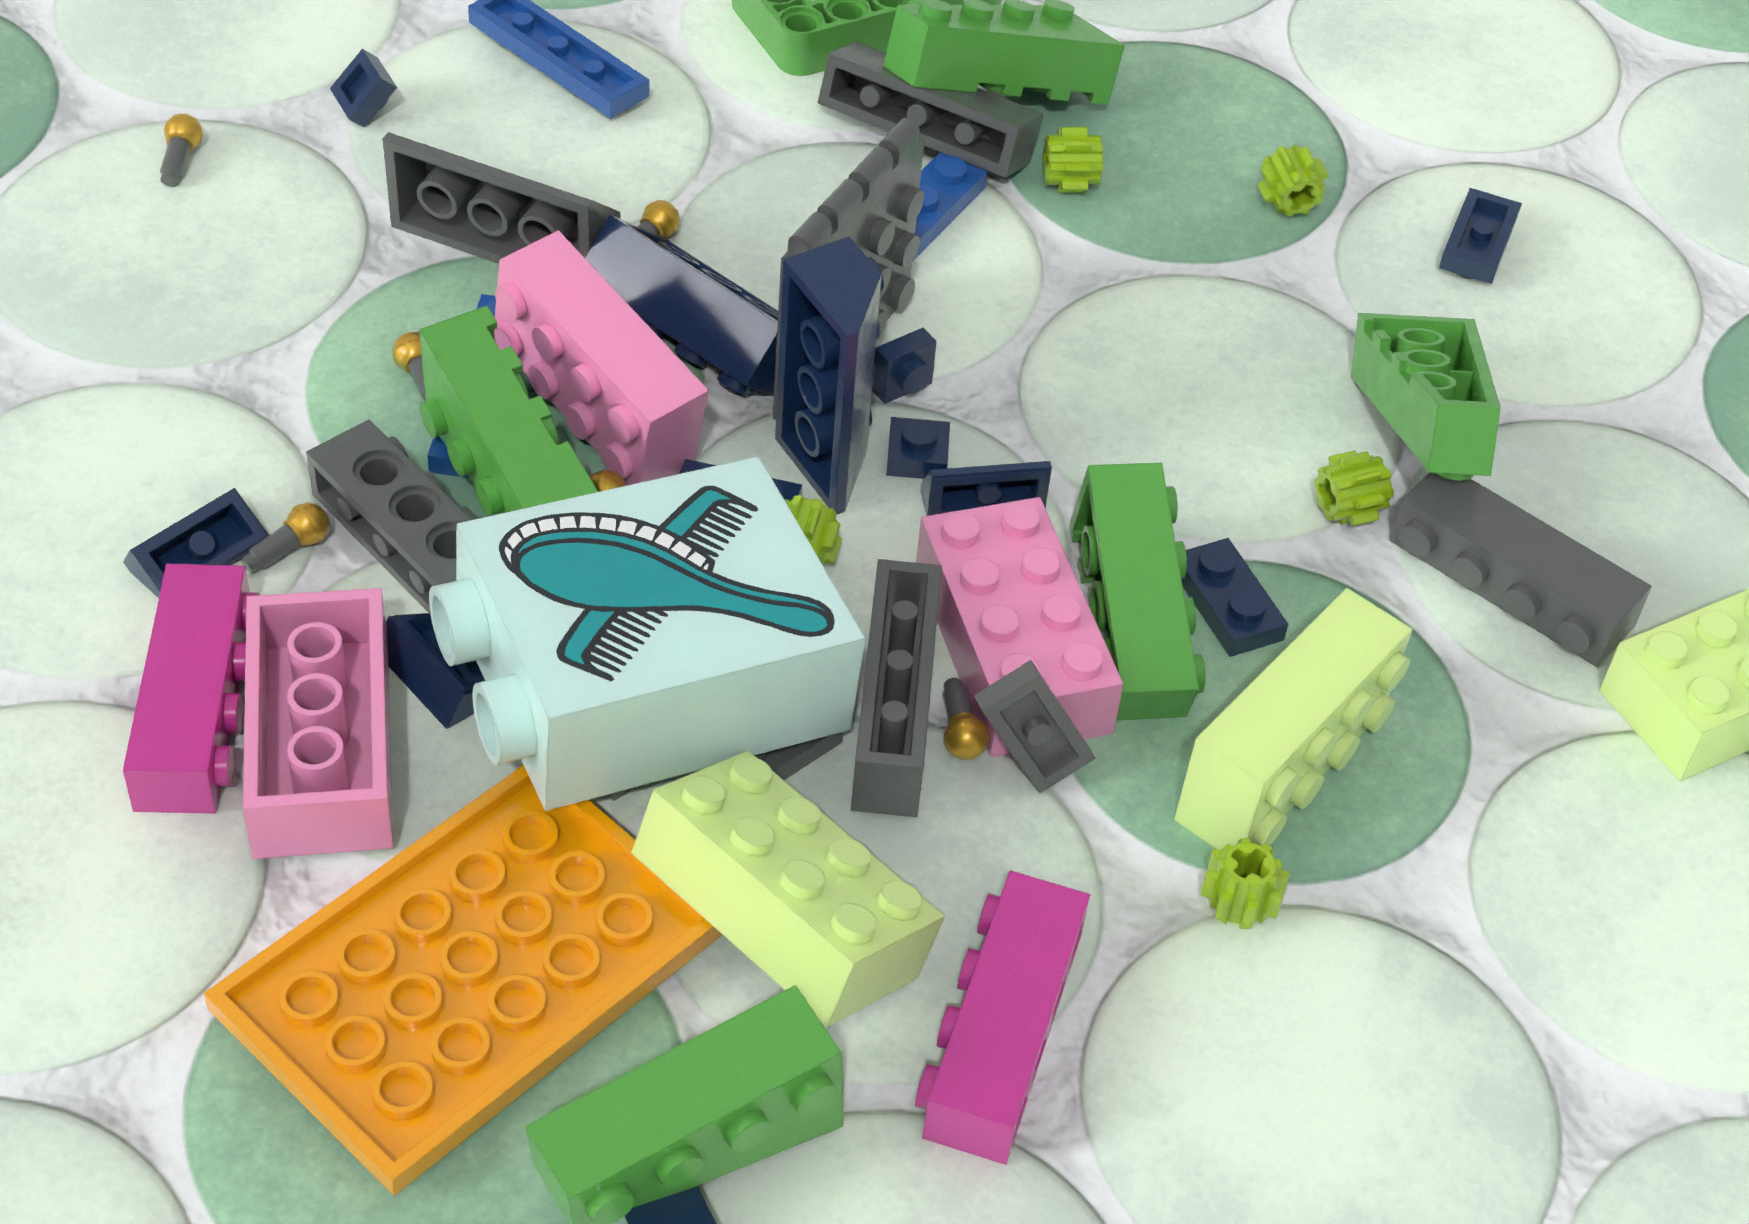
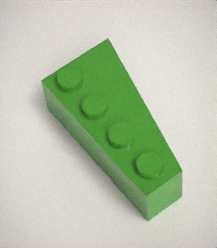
[883,0,1125,105]
[419,305,598,516]
[1351,313,1501,481]
[1069,462,1206,720]
[525,985,843,1224]

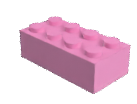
[494,230,709,485]
[916,497,1124,757]
[243,588,393,859]

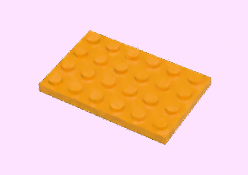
[204,765,723,1196]

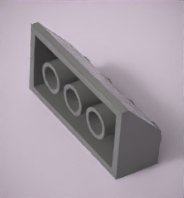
[383,132,621,264]

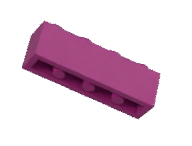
[123,564,260,814]
[915,870,1091,1165]

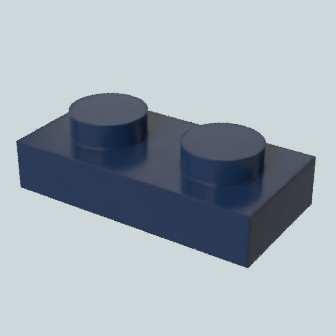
[1439,188,1522,284]
[1181,538,1289,657]

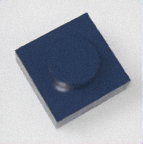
[330,49,397,127]
[872,327,937,404]
[886,417,950,479]

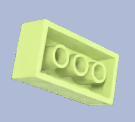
[1174,588,1413,851]
[1599,589,1749,781]
[631,751,945,1028]

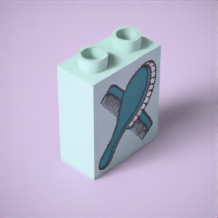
[429,456,866,811]

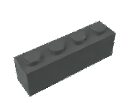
[817,41,1044,178]
[1389,472,1652,668]
[851,559,942,817]

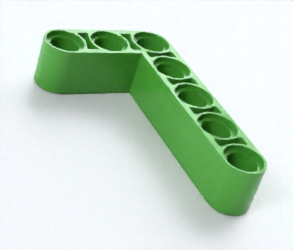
[731,0,1002,76]

